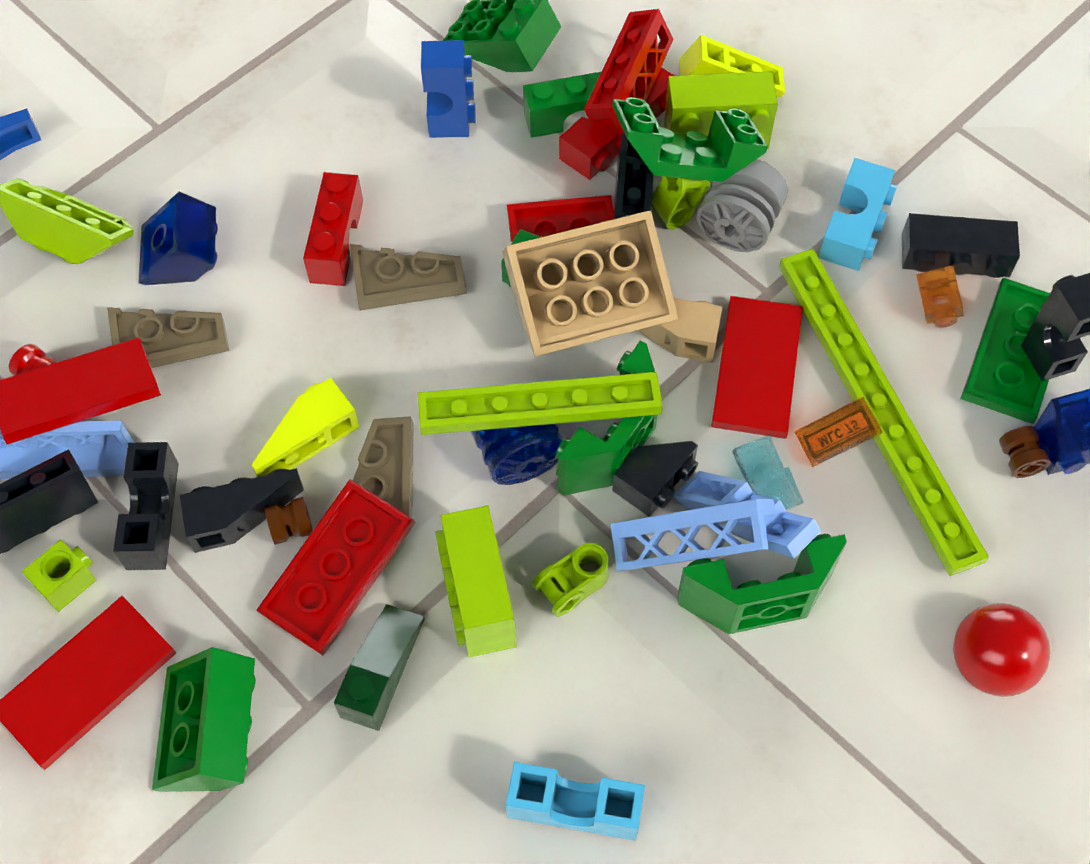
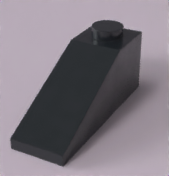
[613,132,654,220]

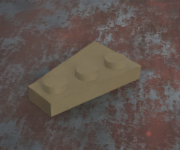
[350,244,467,310]
[107,307,230,368]
[352,416,414,518]

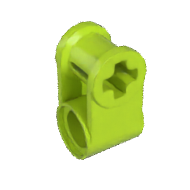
[651,176,710,230]
[532,543,609,617]

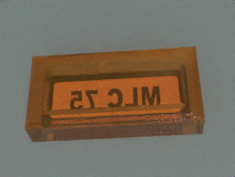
[794,397,882,467]

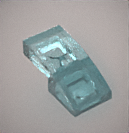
[732,435,804,510]

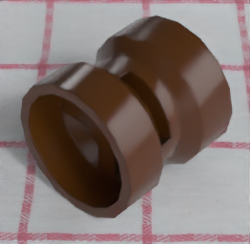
[999,426,1051,478]
[264,497,313,545]

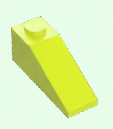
[679,35,786,97]
[251,377,360,477]

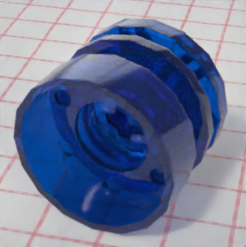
[470,424,564,485]

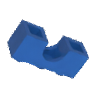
[421,40,476,138]

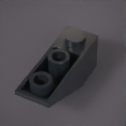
[180,468,304,553]

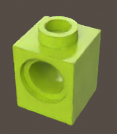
[21,539,97,612]

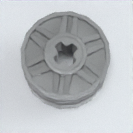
[697,159,788,252]

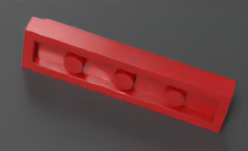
[584,9,674,137]

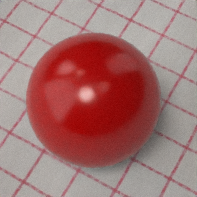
[953,603,1050,697]

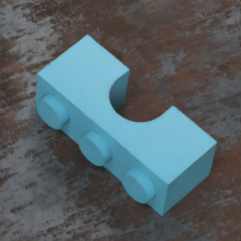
[818,158,897,271]
[506,762,645,841]

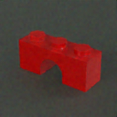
[303,172,363,286]

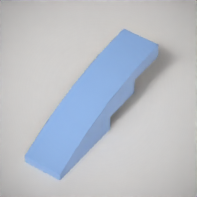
[674,471,821,558]

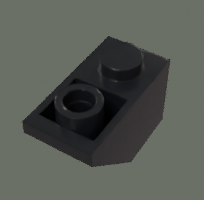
[612,441,698,517]

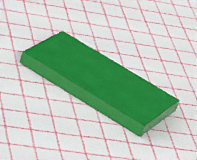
[960,277,1050,424]

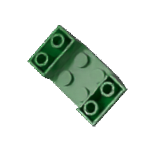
[612,97,768,182]
[555,340,661,496]
[677,534,847,635]

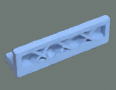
[0,420,134,479]
[610,499,775,571]

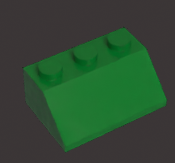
[152,647,256,792]

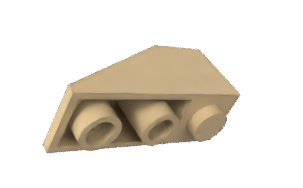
[638,296,723,362]

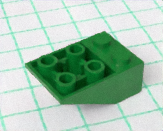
[443,0,562,72]

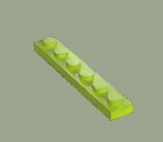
[418,372,663,435]

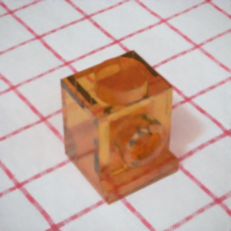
[916,266,964,328]

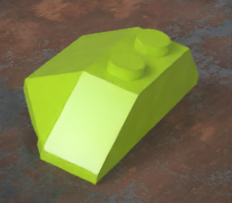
[0,178,134,265]

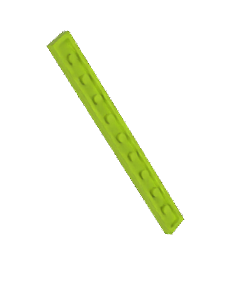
[779,249,989,576]

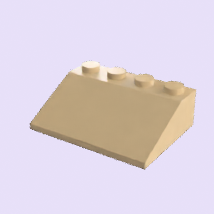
[502,210,679,357]

